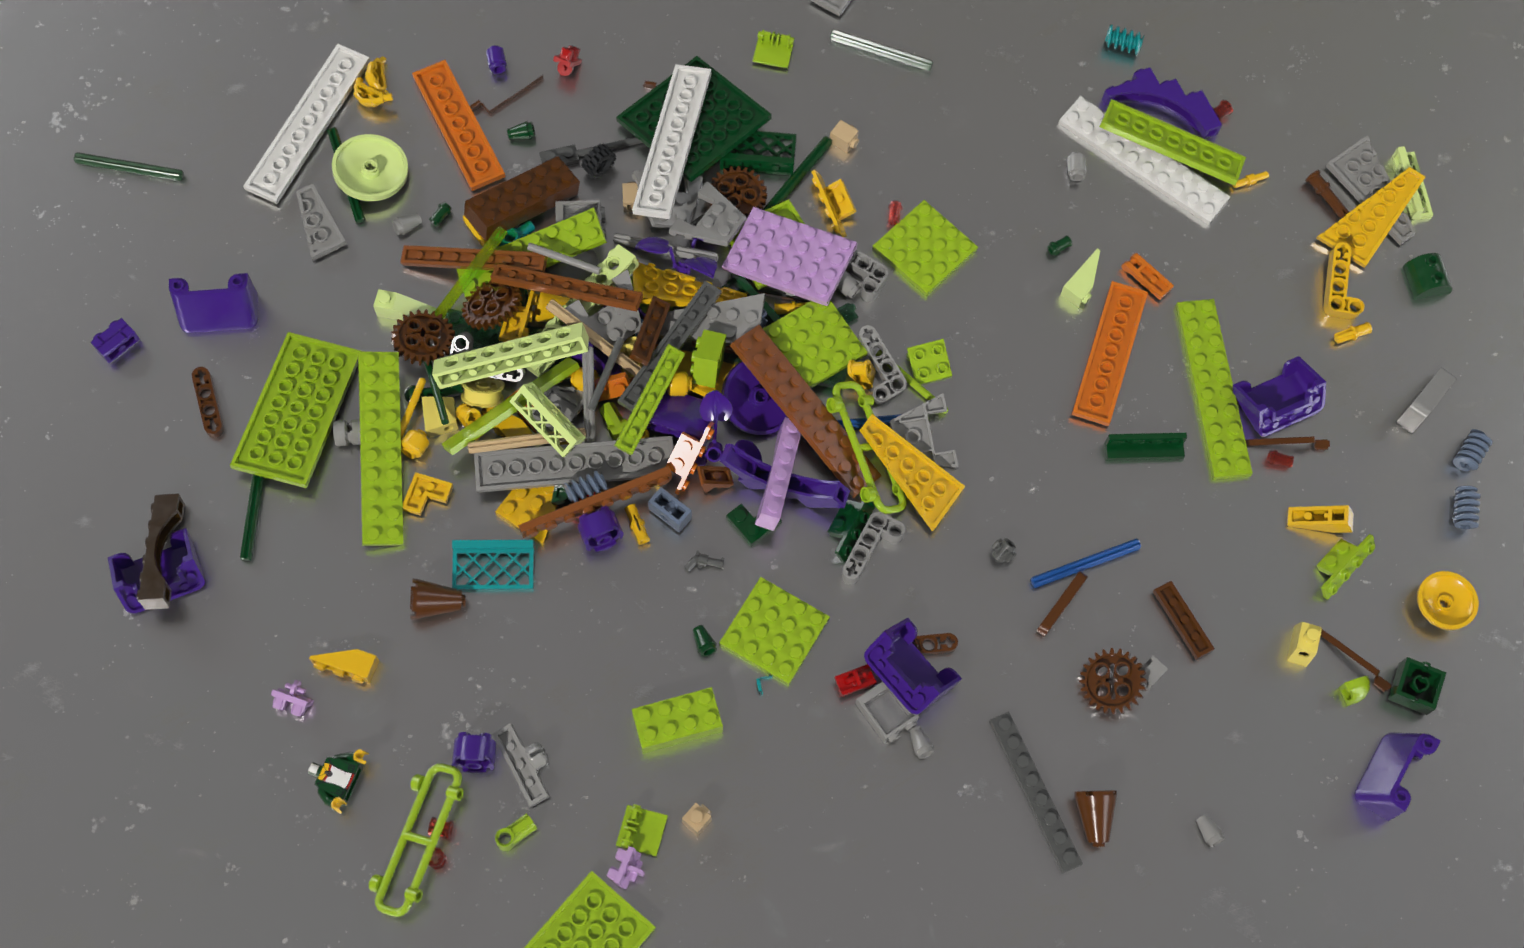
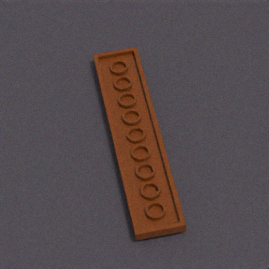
[730,325,882,498]

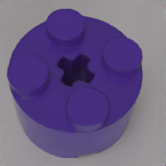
[577,506,624,552]
[452,732,496,773]

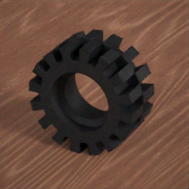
[581,143,616,179]

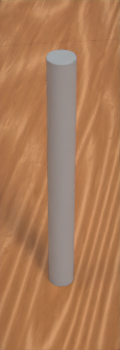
[527,243,602,275]

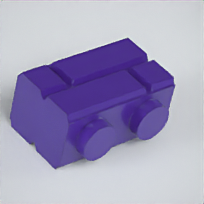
[90,318,140,364]

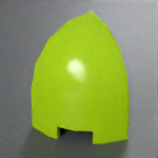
[1339,676,1370,706]

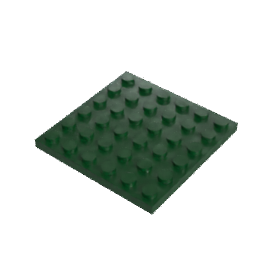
[616,56,772,182]

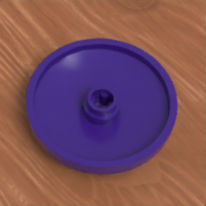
[722,361,788,435]

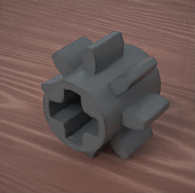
[991,538,1017,563]

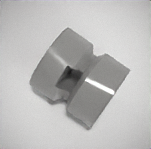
[333,419,360,447]

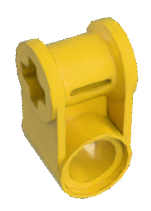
[848,360,876,389]
[456,403,484,441]

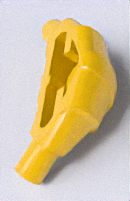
[365,56,389,94]
[354,77,393,107]

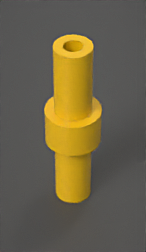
[1233,171,1269,188]

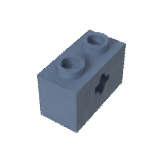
[648,487,692,533]

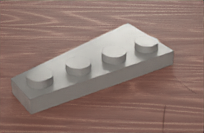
[296,183,347,261]

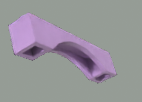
[755,417,801,531]

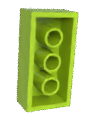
[632,687,723,754]

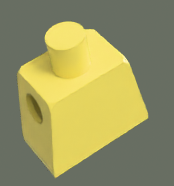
[422,396,459,438]
[1287,622,1322,667]

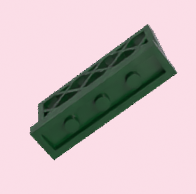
[720,131,797,176]

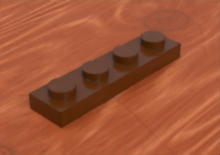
[629,296,671,366]
[1153,581,1215,660]

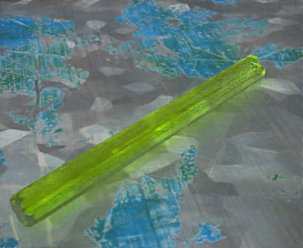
[435,226,507,318]

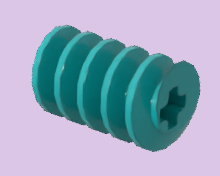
[1104,24,1144,55]

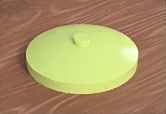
[332,134,408,201]

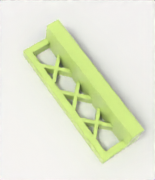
[1392,146,1433,220]
[509,382,586,457]

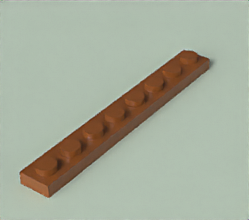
[400,245,548,273]
[490,263,643,312]
[518,466,672,538]

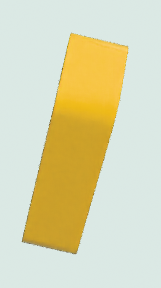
[1323,242,1365,320]

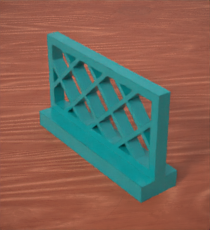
[452,540,535,590]

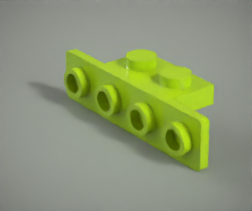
[1317,534,1375,600]

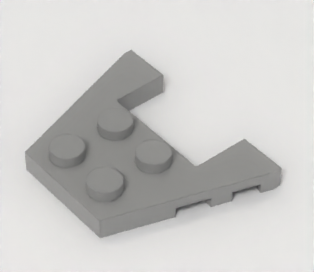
[632,171,703,228]
[669,182,746,247]
[565,270,642,346]
[889,393,959,469]

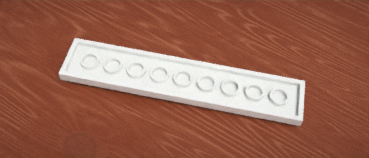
[243,44,370,204]
[632,64,711,219]
[1058,96,1230,225]

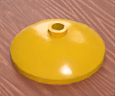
[1417,571,1479,630]

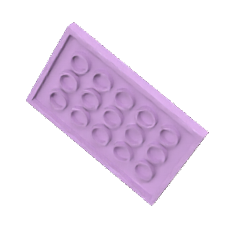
[722,207,857,306]

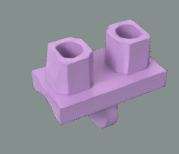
[271,680,314,717]
[607,846,645,890]

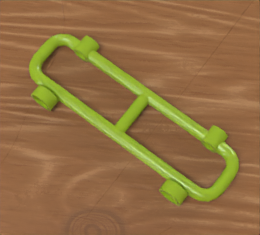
[826,381,907,514]
[369,763,464,917]

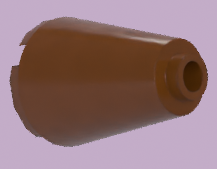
[410,579,466,619]
[1074,790,1117,847]

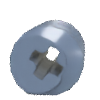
[1453,429,1493,471]
[564,471,608,504]
[1453,486,1481,529]

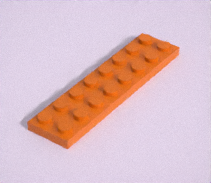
[412,60,506,191]
[1071,281,1148,427]

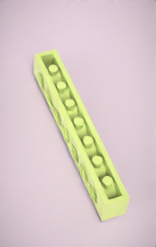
[526,244,639,377]
[432,322,589,389]

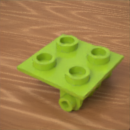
[753,30,795,68]
[906,339,952,384]
[616,804,668,857]

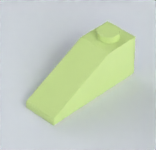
[1061,248,1100,308]
[373,289,437,321]

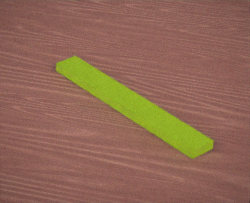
[442,357,580,455]

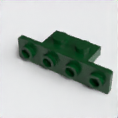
[827,499,875,563]

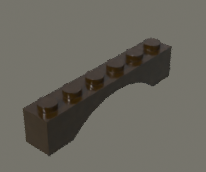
[137,493,185,610]

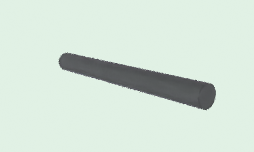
[587,337,625,411]

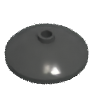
[545,249,598,281]

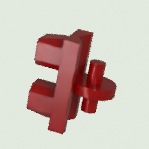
[553,45,582,76]
[834,664,877,697]

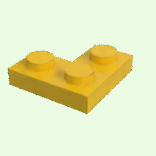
[403,472,453,516]

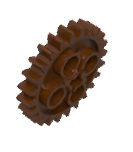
[708,166,767,218]
[461,280,523,330]
[391,309,455,366]
[1079,648,1148,715]

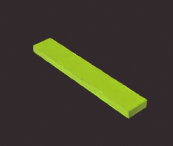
[614,344,685,455]

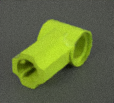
[599,402,627,441]
[495,813,537,851]

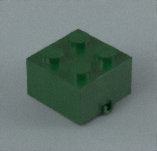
[1388,657,1447,715]

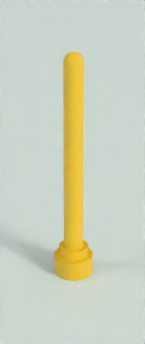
[400,378,426,440]

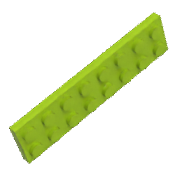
[1099,99,1246,186]
[457,208,607,297]

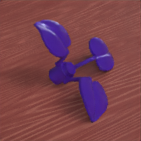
[635,225,717,279]
[695,390,763,470]

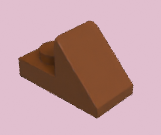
[697,466,734,493]

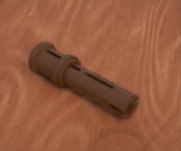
[1305,170,1349,219]

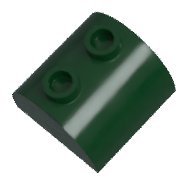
[1403,253,1453,300]

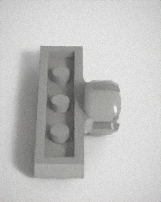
[493,723,550,807]

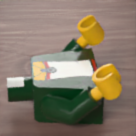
[308,749,369,814]

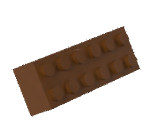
[464,156,580,241]

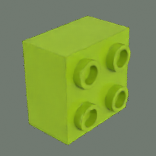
[690,329,727,388]

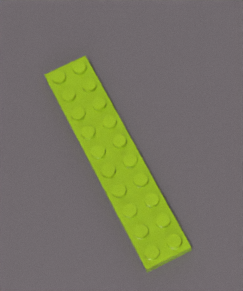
[1175,299,1253,480]
[358,351,404,546]

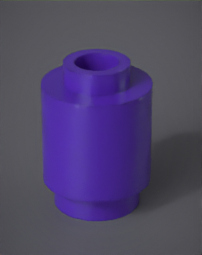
[486,45,507,74]

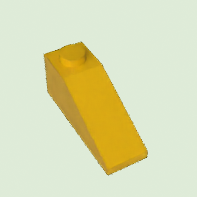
[1287,505,1354,533]

